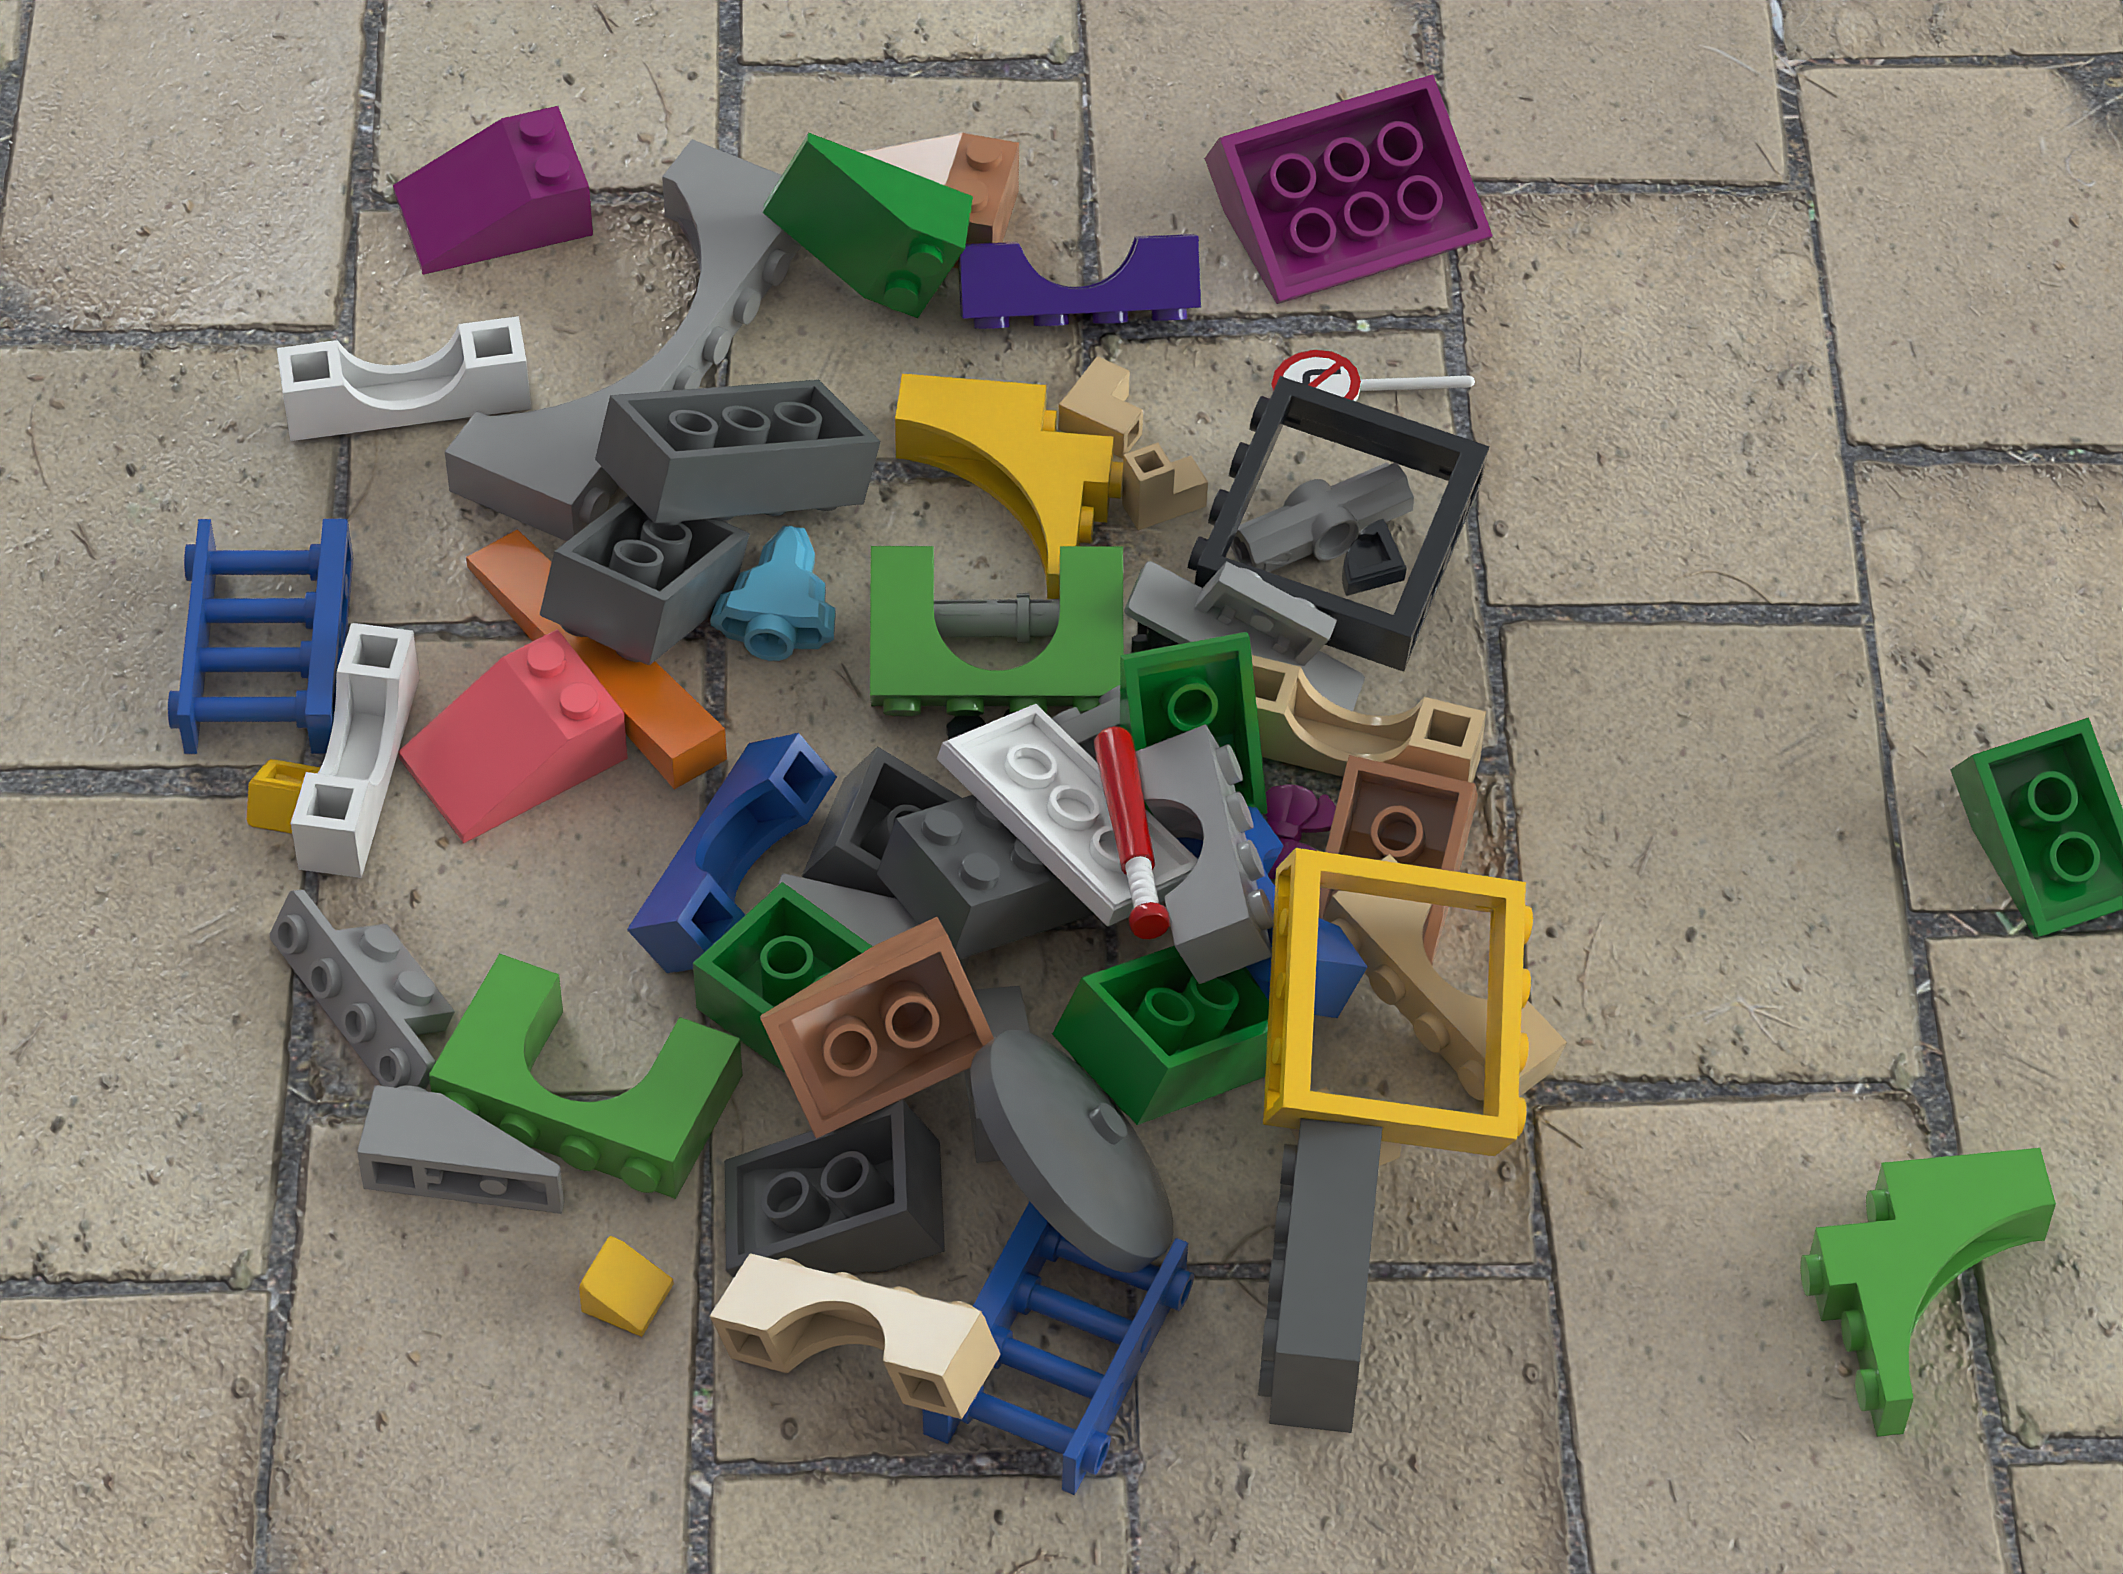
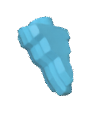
[710,526,836,661]

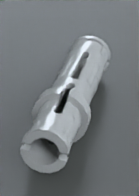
[934,593,1059,643]

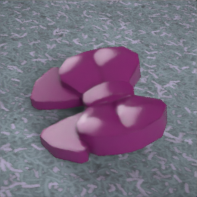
[1265,784,1336,879]

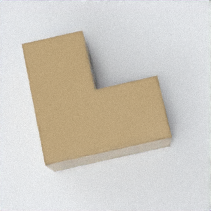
[1058,356,1143,459]
[1122,443,1208,531]

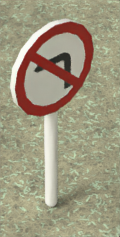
[1271,350,1475,401]

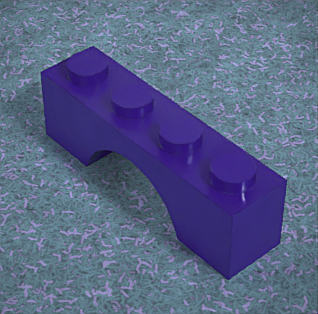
[958,234,1201,329]

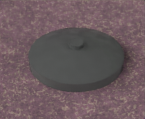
[970,1030,1174,1273]

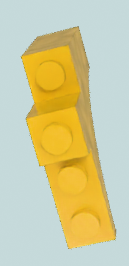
[895,373,1123,599]

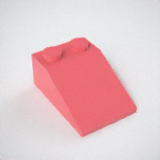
[398,629,628,843]

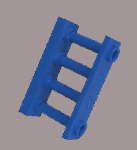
[168,519,354,754]
[923,1201,1194,1495]

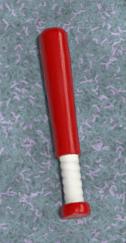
[1094,726,1170,939]

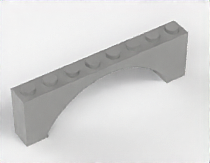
[445,139,803,541]

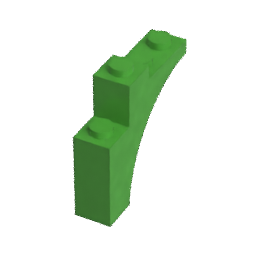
[1800,1148,2056,1437]

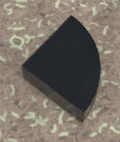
[1342,519,1407,596]

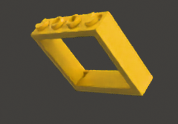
[1263,848,1533,1156]

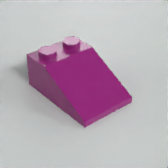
[393,106,593,275]

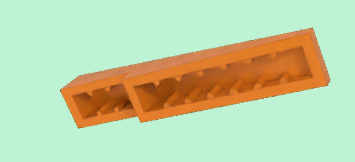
[466,529,727,790]

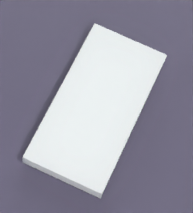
[937,704,1198,927]

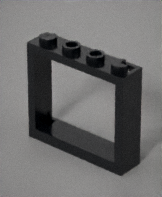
[1187,376,1490,672]

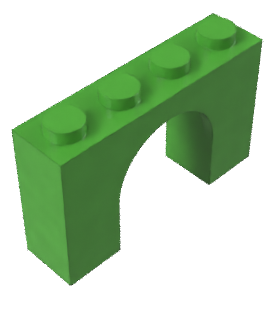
[870,546,1124,716]
[429,953,743,1199]

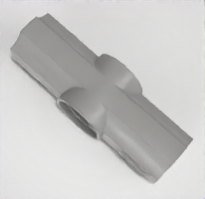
[1231,463,1414,572]

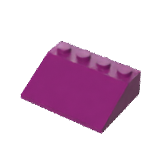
[1204,74,1493,304]

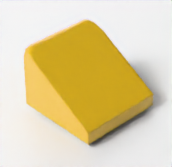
[246,759,321,834]
[579,1236,674,1337]

